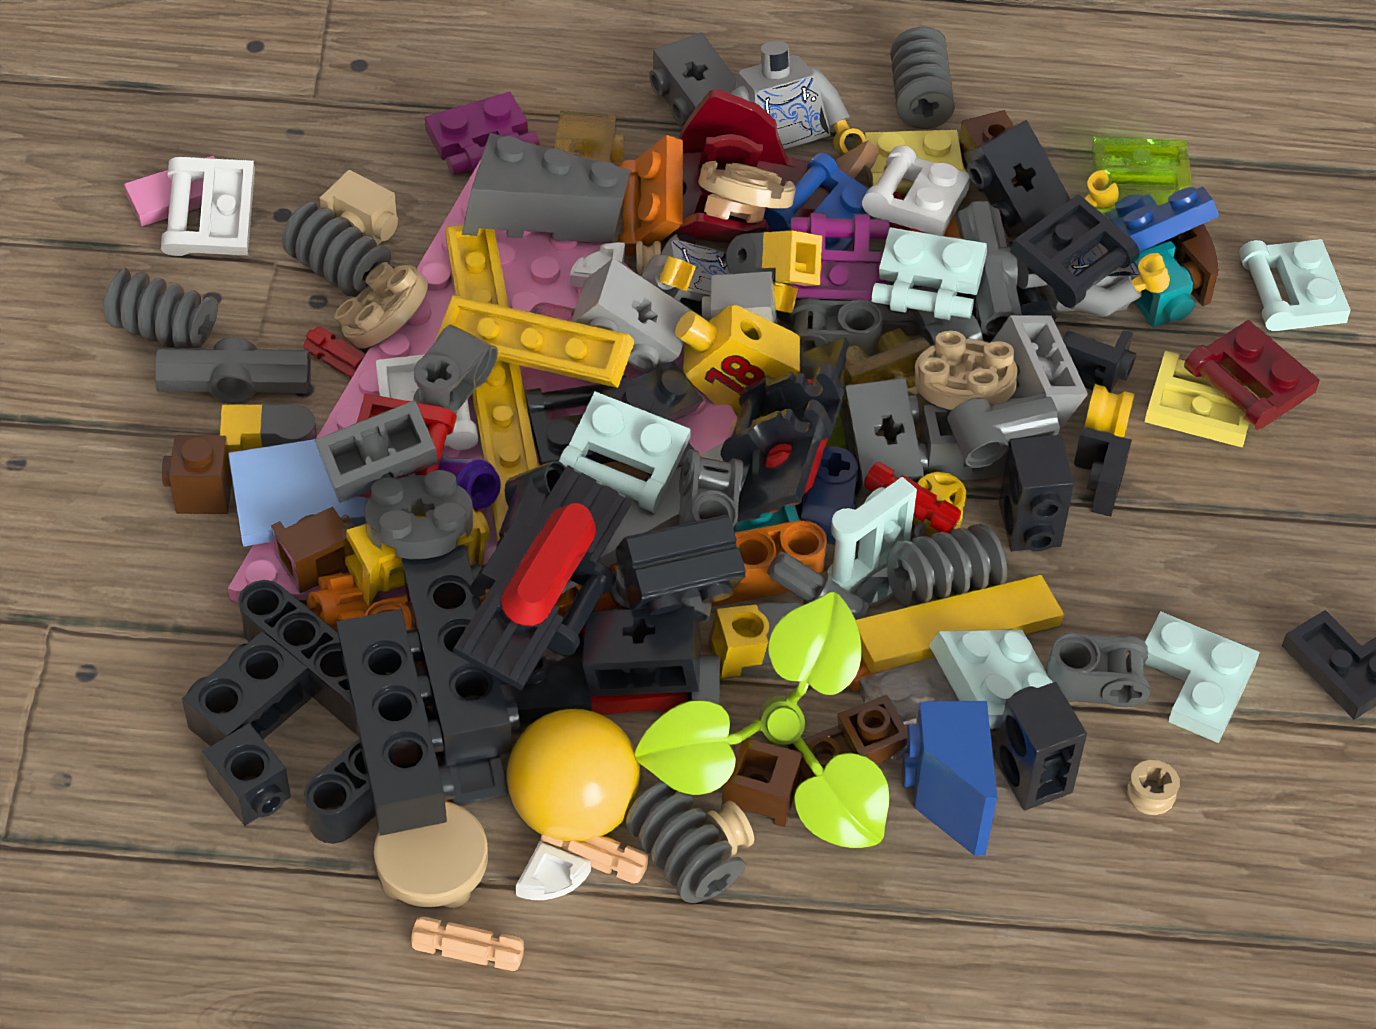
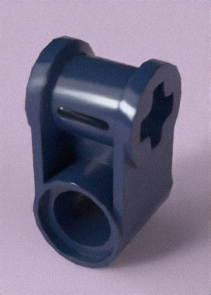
[801,446,858,545]

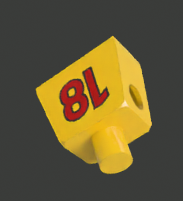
[675,305,800,418]

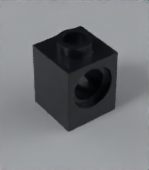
[202,723,291,826]

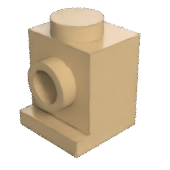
[319,170,398,246]

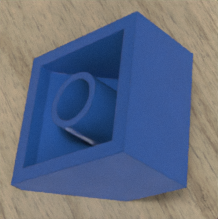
[902,701,997,855]

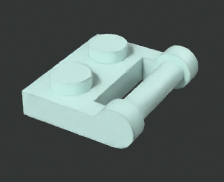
[1239,239,1351,331]
[559,392,691,513]
[827,477,917,593]

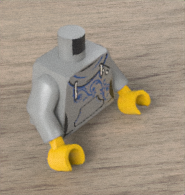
[731,41,866,155]
[1017,170,1170,317]
[641,233,798,317]

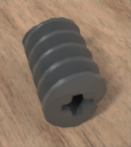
[890,26,955,129]
[282,201,391,297]
[104,268,218,348]
[887,524,1007,607]
[626,782,746,903]

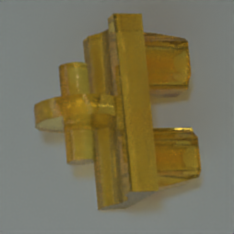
[841,328,931,389]

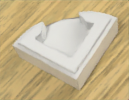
[570,242,625,287]
[516,841,591,900]

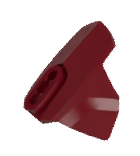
[673,89,831,243]

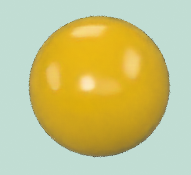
[507,709,641,842]

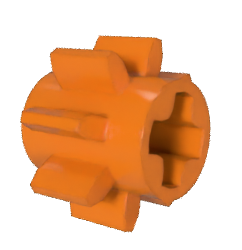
[307,573,373,633]

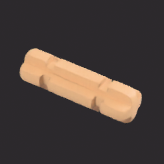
[541,835,648,883]
[411,916,524,971]

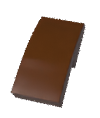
[1165,223,1219,306]
[788,694,907,782]

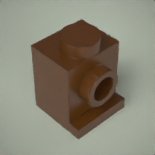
[271,506,355,594]
[721,738,803,827]

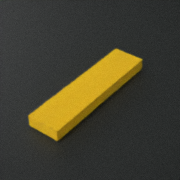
[435,295,635,388]
[855,575,1064,673]

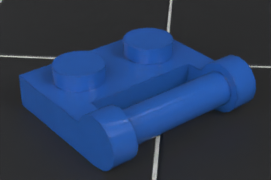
[763,152,876,251]

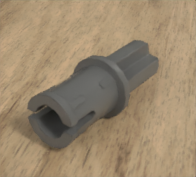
[767,552,869,620]

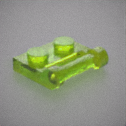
[1091,137,1192,212]

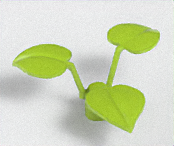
[635,591,890,848]

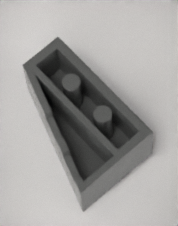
[462,133,631,243]

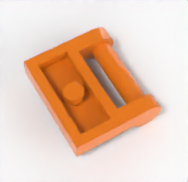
[618,135,683,256]

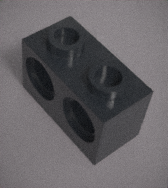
[999,435,1074,552]
[182,631,312,746]
[994,681,1087,811]

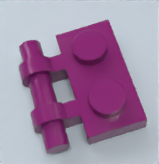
[425,91,540,175]
[789,213,889,303]

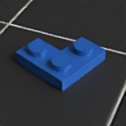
[1106,186,1219,252]

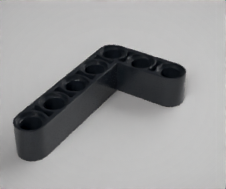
[238,580,439,844]

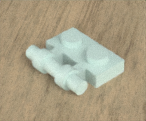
[872,228,987,320]

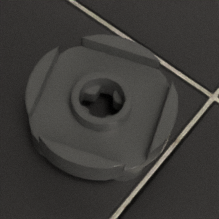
[364,470,473,559]

